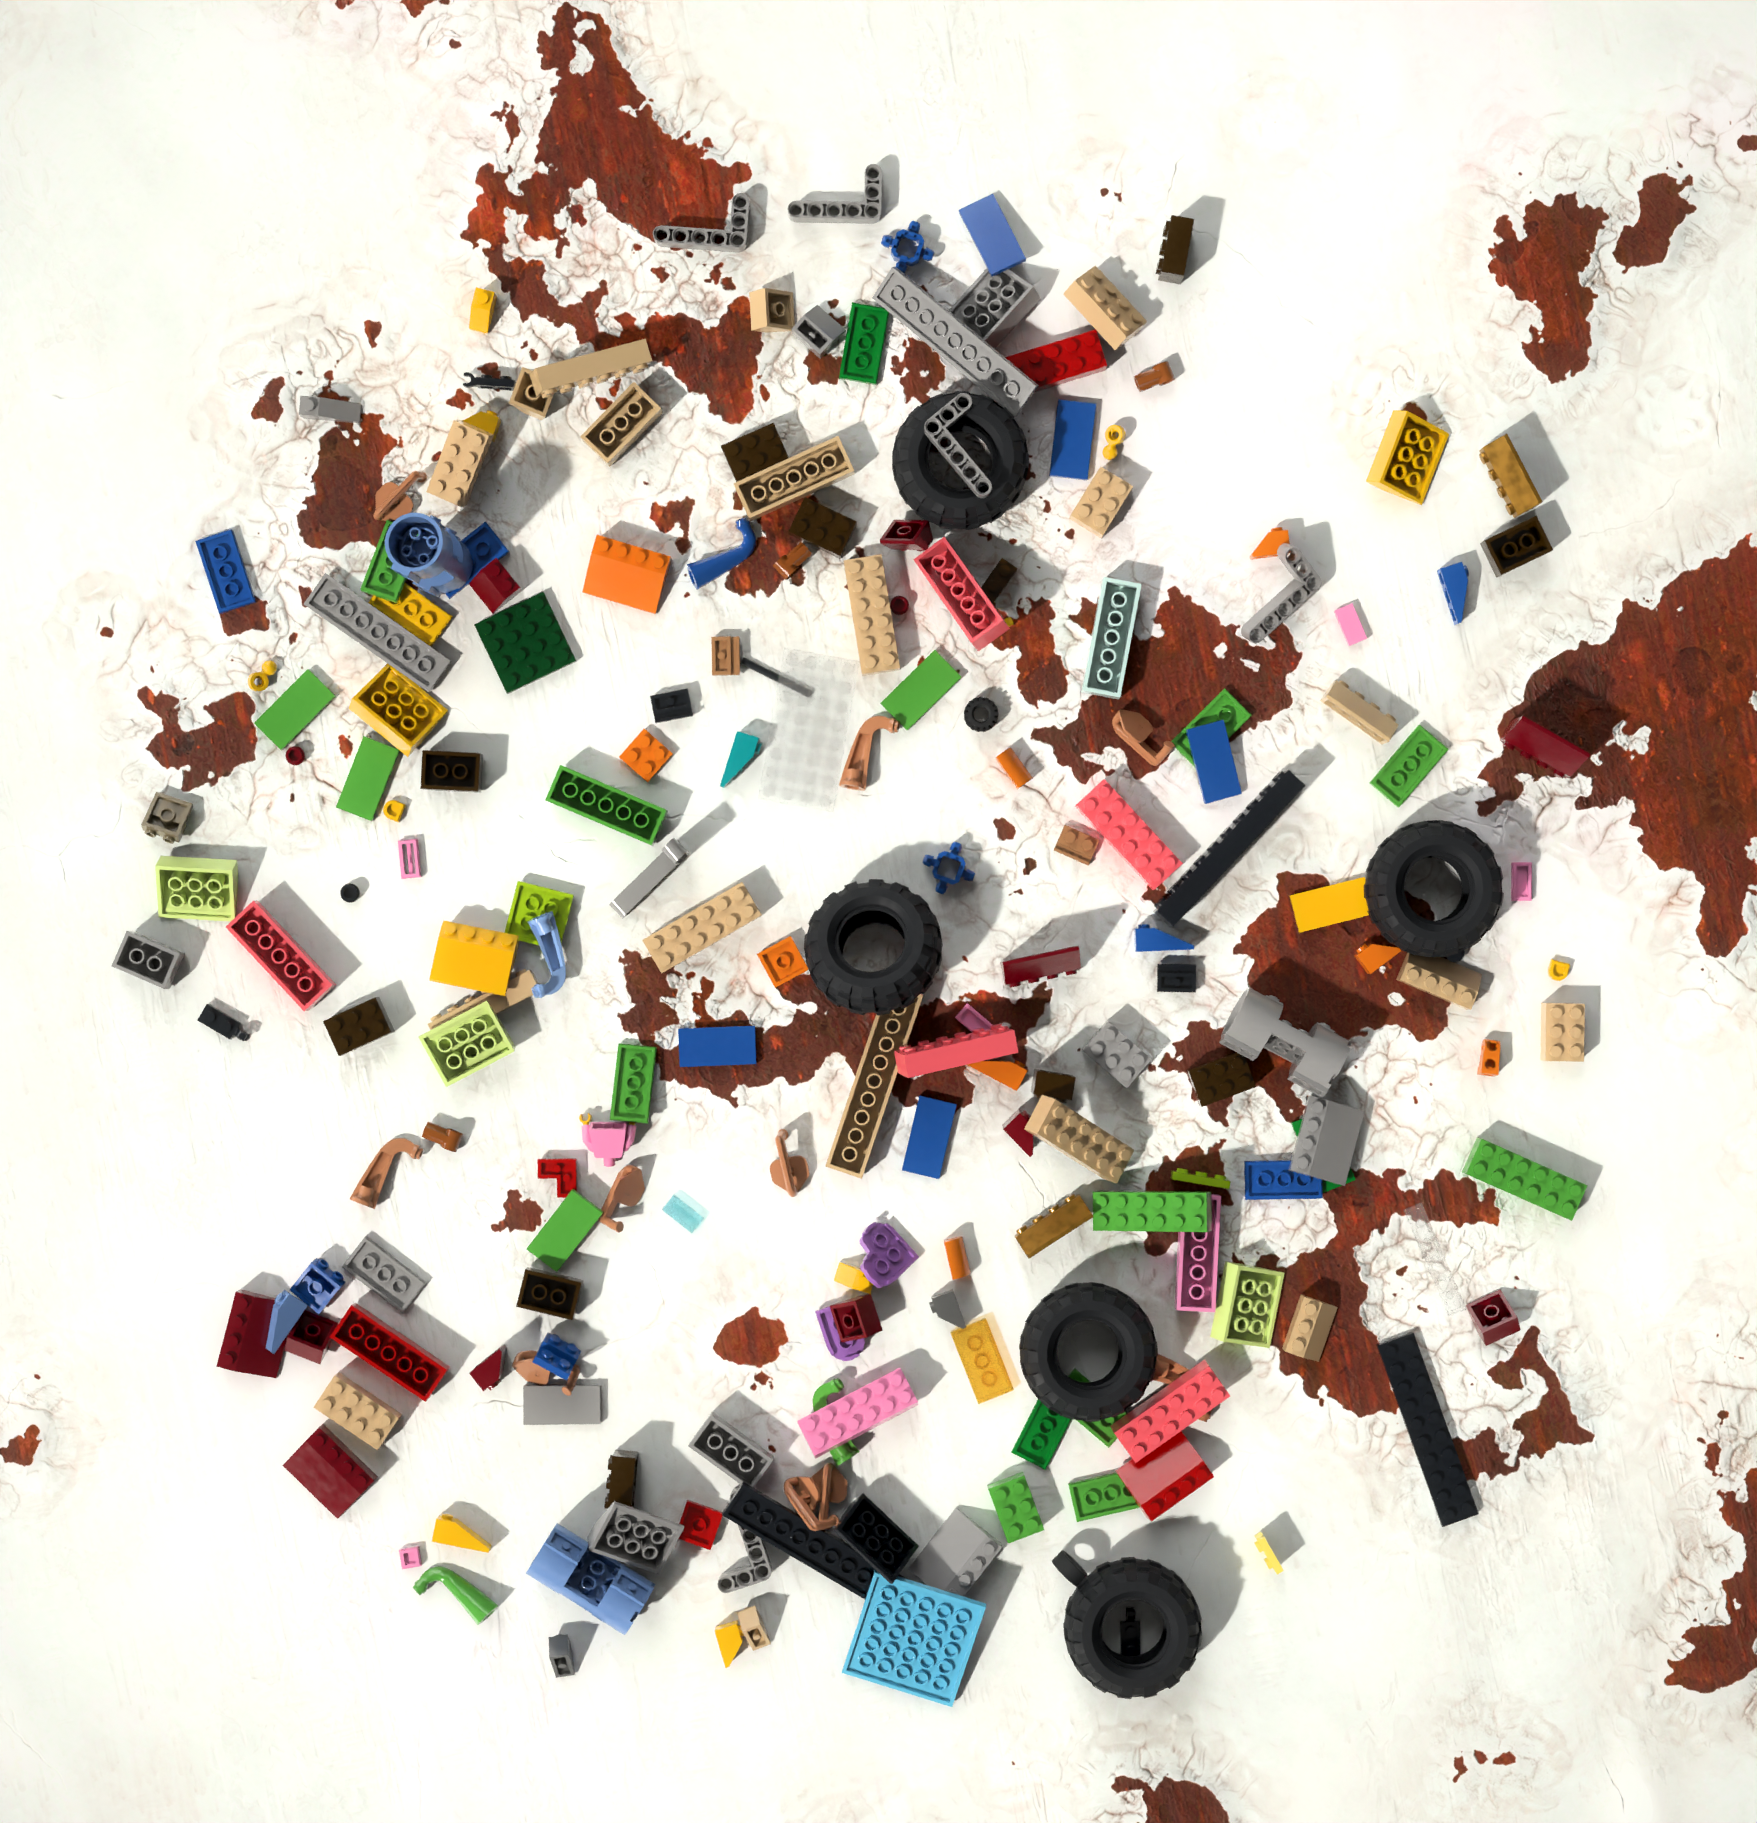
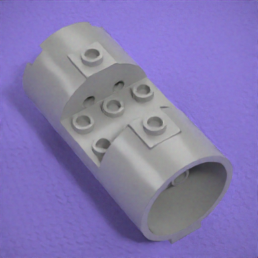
[1219,987,1352,1097]

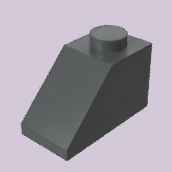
[929,1289,966,1329]
[549,1634,575,1678]

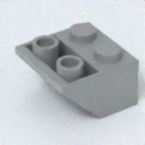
[791,305,846,359]

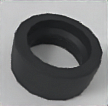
[1052,1550,1088,1587]

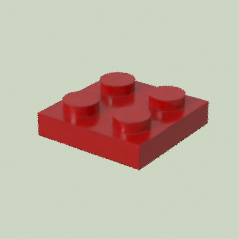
[679,1500,722,1550]

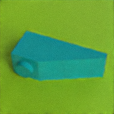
[720,731,762,788]

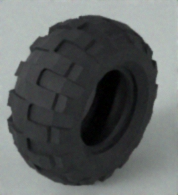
[892,391,1029,530]
[1364,820,1504,957]
[804,879,943,1015]
[1019,1282,1158,1422]
[1063,1557,1202,1699]

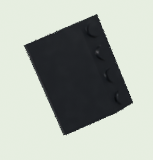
[834,1493,919,1584]

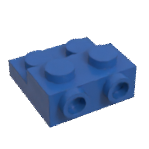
[290,1258,346,1314]
[533,1333,581,1381]

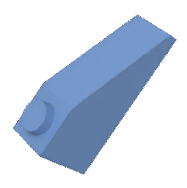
[266,1290,308,1354]

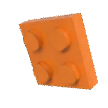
[619,729,673,782]
[757,936,809,988]

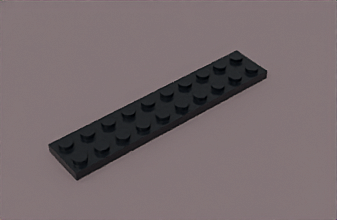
[1376,1332,1479,1527]
[722,1482,905,1599]

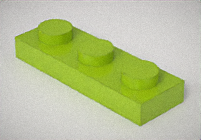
[1171,1168,1231,1189]

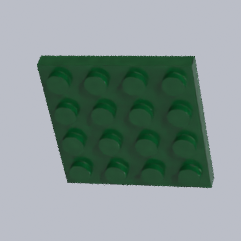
[474,592,577,694]

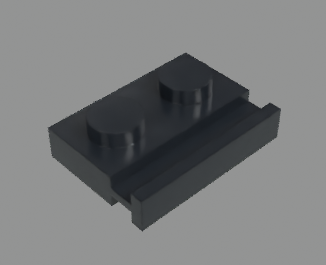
[650,688,693,724]
[1157,964,1196,992]

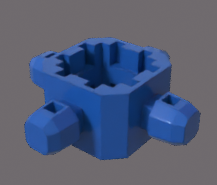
[881,221,934,274]
[922,841,975,894]

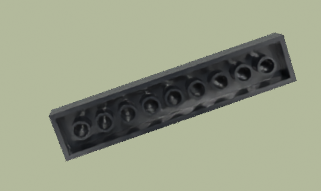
[1153,770,1306,927]

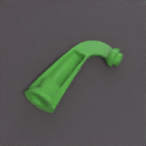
[812,1378,860,1466]
[412,1566,498,1625]

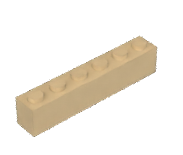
[427,969,539,1030]

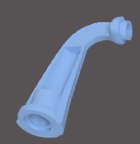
[527,911,566,998]

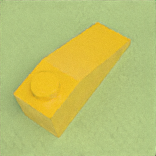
[432,1514,492,1553]

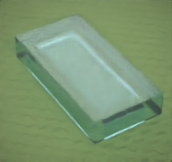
[662,1194,704,1233]

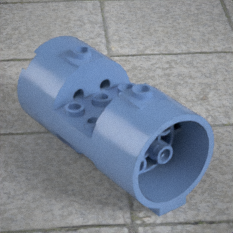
[385,513,473,598]
[526,1523,655,1635]

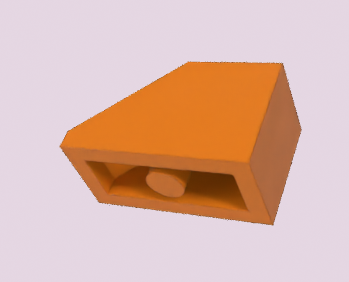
[1250,527,1291,560]
[1354,944,1401,974]

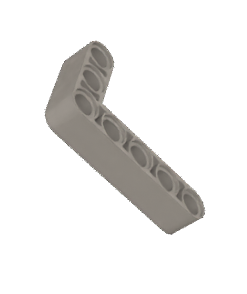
[787,164,882,224]
[653,193,750,253]
[924,393,992,498]
[1241,543,1321,643]
[609,838,690,919]
[717,1487,772,1593]

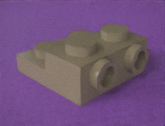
[141,791,193,844]

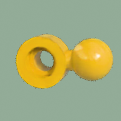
[1102,425,1126,460]
[248,660,277,691]

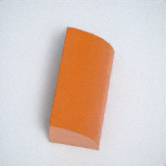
[995,747,1033,790]
[944,1236,971,1280]

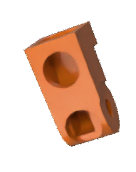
[1477,1039,1500,1077]

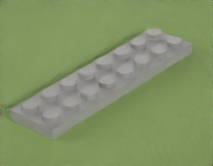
[304,573,452,693]

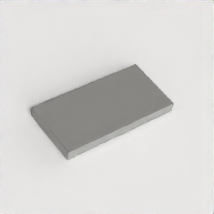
[342,1236,427,1314]
[523,1385,601,1425]

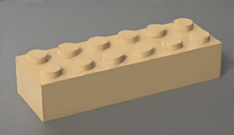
[530,339,652,399]
[733,436,854,522]
[844,554,900,676]
[642,882,762,973]
[1024,1095,1134,1184]

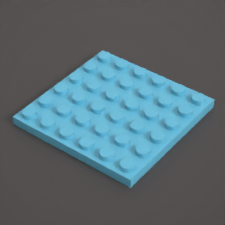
[842,1570,986,1707]

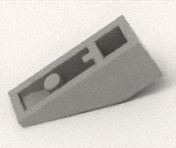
[299,395,362,423]

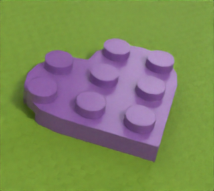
[859,1222,919,1288]
[815,1306,865,1361]

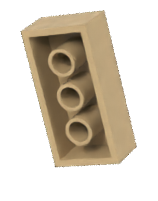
[1063,265,1147,350]
[580,382,663,467]
[426,419,494,507]
[313,1372,402,1450]

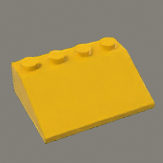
[1366,410,1449,505]
[349,663,448,757]
[429,920,519,996]

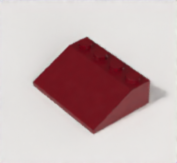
[1500,716,1591,779]
[1000,946,1081,988]
[216,1289,288,1378]
[282,1424,378,1519]

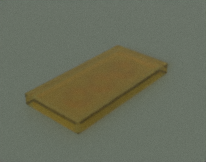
[950,1318,1014,1404]

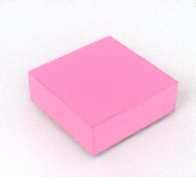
[399,1546,422,1569]

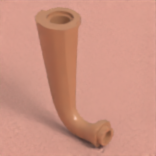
[839,716,900,791]
[350,1138,423,1209]
[1152,1354,1214,1422]

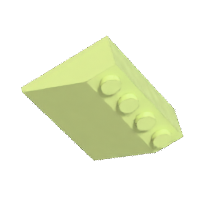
[155,856,238,921]
[418,1001,515,1087]
[1210,1261,1285,1348]

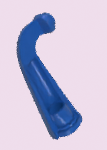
[687,517,756,590]

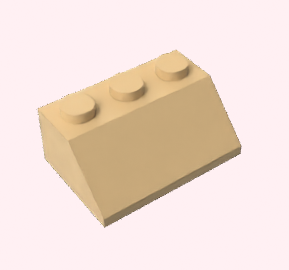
[1282,1294,1338,1362]

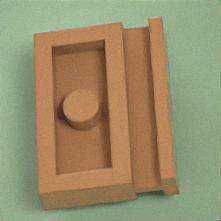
[711,636,740,676]
[1053,825,1100,866]

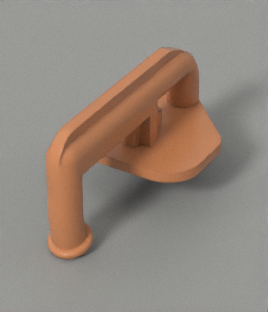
[373,471,427,521]
[1112,709,1175,766]
[770,1129,810,1197]
[599,1165,645,1233]
[512,1350,580,1396]
[811,1462,848,1530]
[784,1476,839,1531]

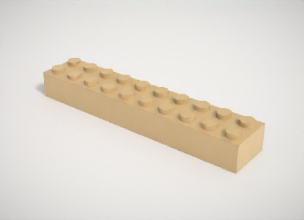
[825,994,923,1179]

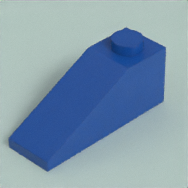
[1437,562,1469,625]
[1134,924,1194,952]

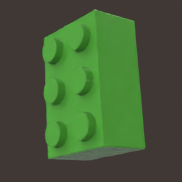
[987,1472,1044,1543]

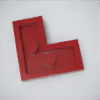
[537,1158,577,1198]

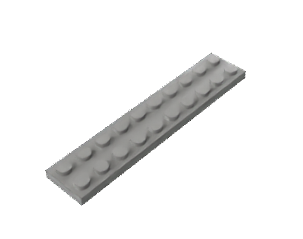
[872,267,1039,417]

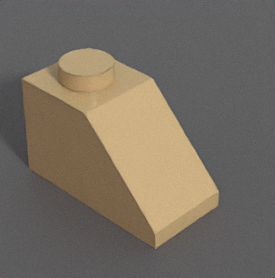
[737,1606,771,1651]

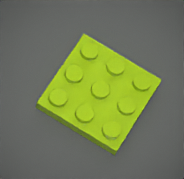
[504,881,574,945]

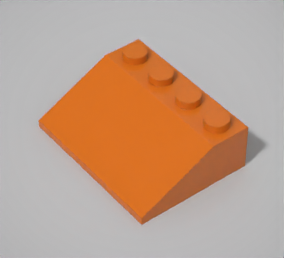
[582,535,672,614]

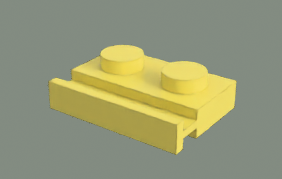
[1254,1532,1284,1574]

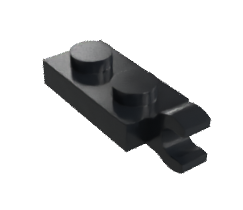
[463,372,516,391]
[197,1004,250,1041]
[1120,1607,1140,1656]

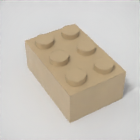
[1069,466,1133,538]
[1540,1003,1585,1062]

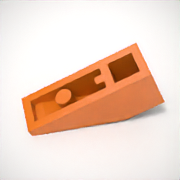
[967,1060,1027,1091]

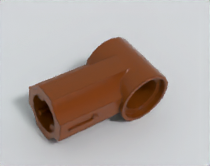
[1134,361,1175,392]
[773,542,812,580]
[422,1122,463,1152]

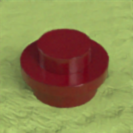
[890,596,909,615]
[286,746,305,765]

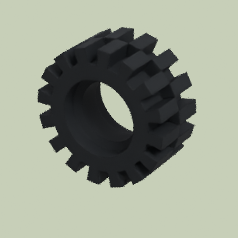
[964,697,999,732]

